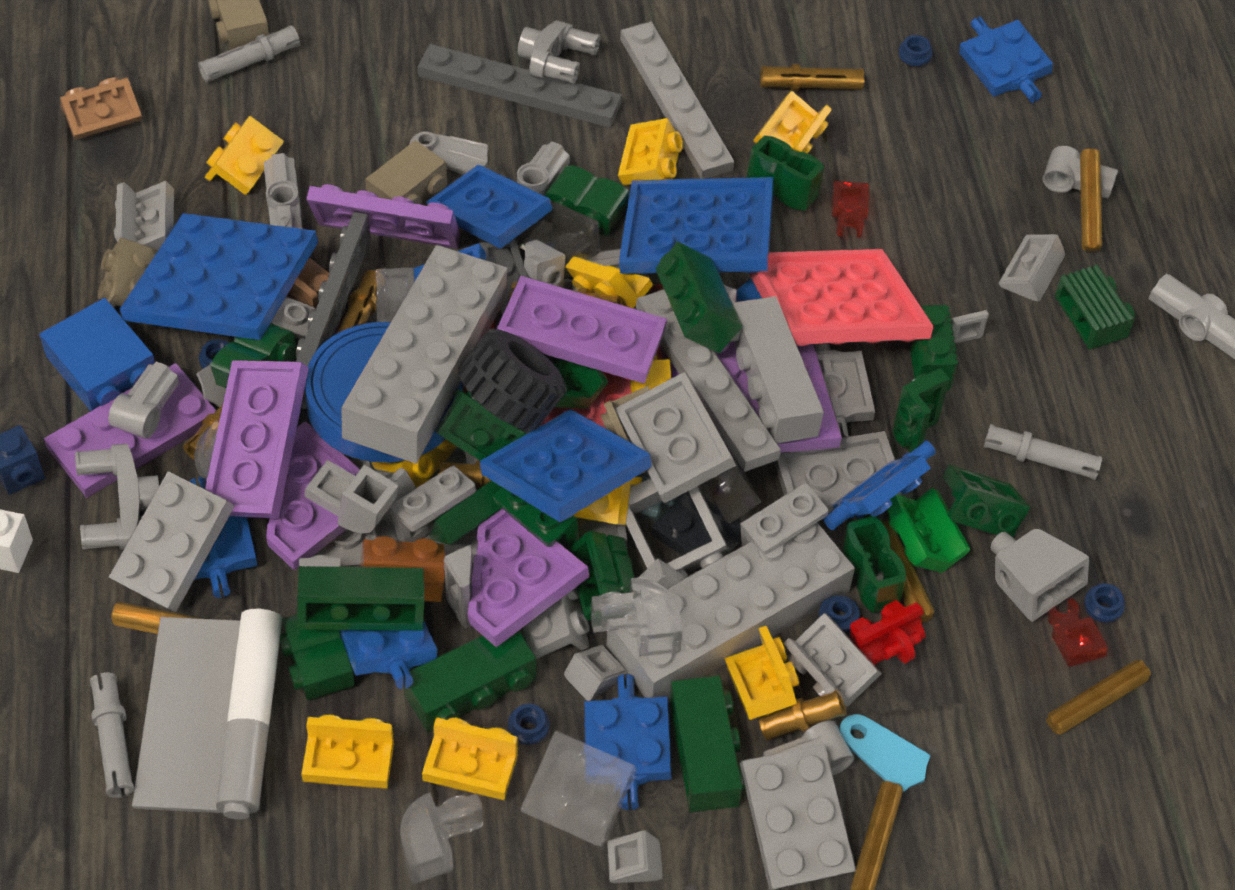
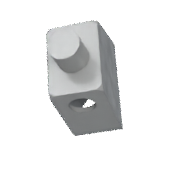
[991,529,1089,622]

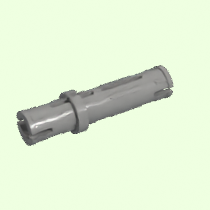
[198,25,300,83]
[983,424,1102,480]
[90,672,134,798]

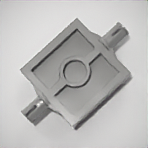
[814,343,875,438]

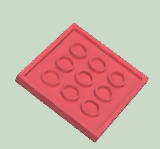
[748,249,933,346]

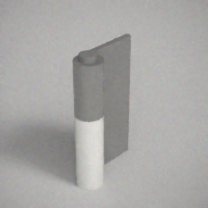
[132,609,282,819]

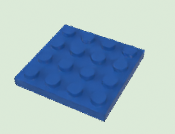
[619,177,774,275]
[120,213,318,340]

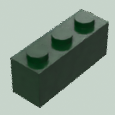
[655,241,743,354]
[297,566,424,631]
[403,631,536,733]
[669,676,746,813]

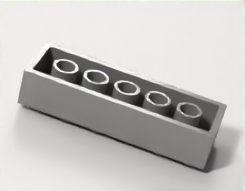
[341,245,508,464]
[606,523,855,698]

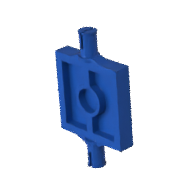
[959,16,1053,103]
[823,441,936,530]
[190,477,258,598]
[338,620,437,689]
[584,674,671,810]

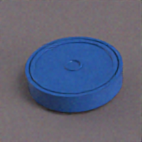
[305,322,463,462]

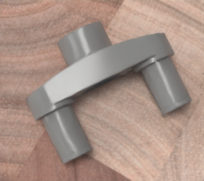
[518,21,600,84]
[75,443,159,550]

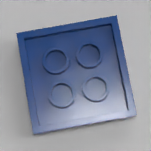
[480,409,652,522]

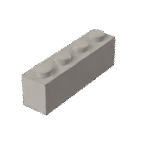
[730,296,824,444]

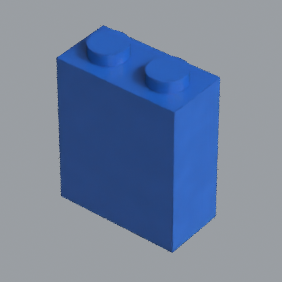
[39,298,155,411]

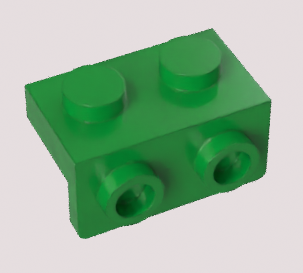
[887,488,970,573]

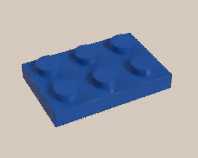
[427,164,552,249]

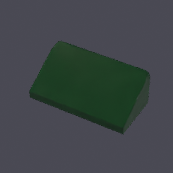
[429,480,502,545]

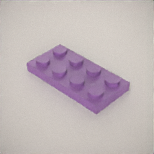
[306,184,461,249]
[497,276,667,384]
[205,361,309,518]
[44,363,216,498]

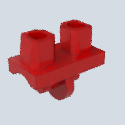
[850,600,926,665]

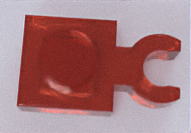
[832,181,869,238]
[1047,598,1108,667]

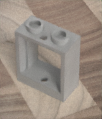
[626,478,731,578]

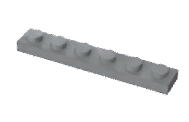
[620,22,734,179]
[636,290,781,472]

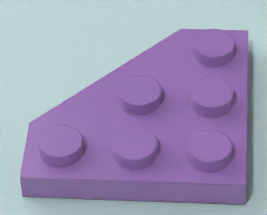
[266,421,360,570]
[468,509,589,647]

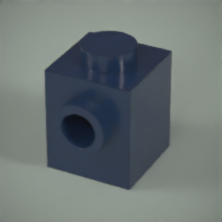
[0,425,45,495]

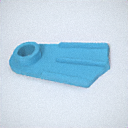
[839,714,930,793]

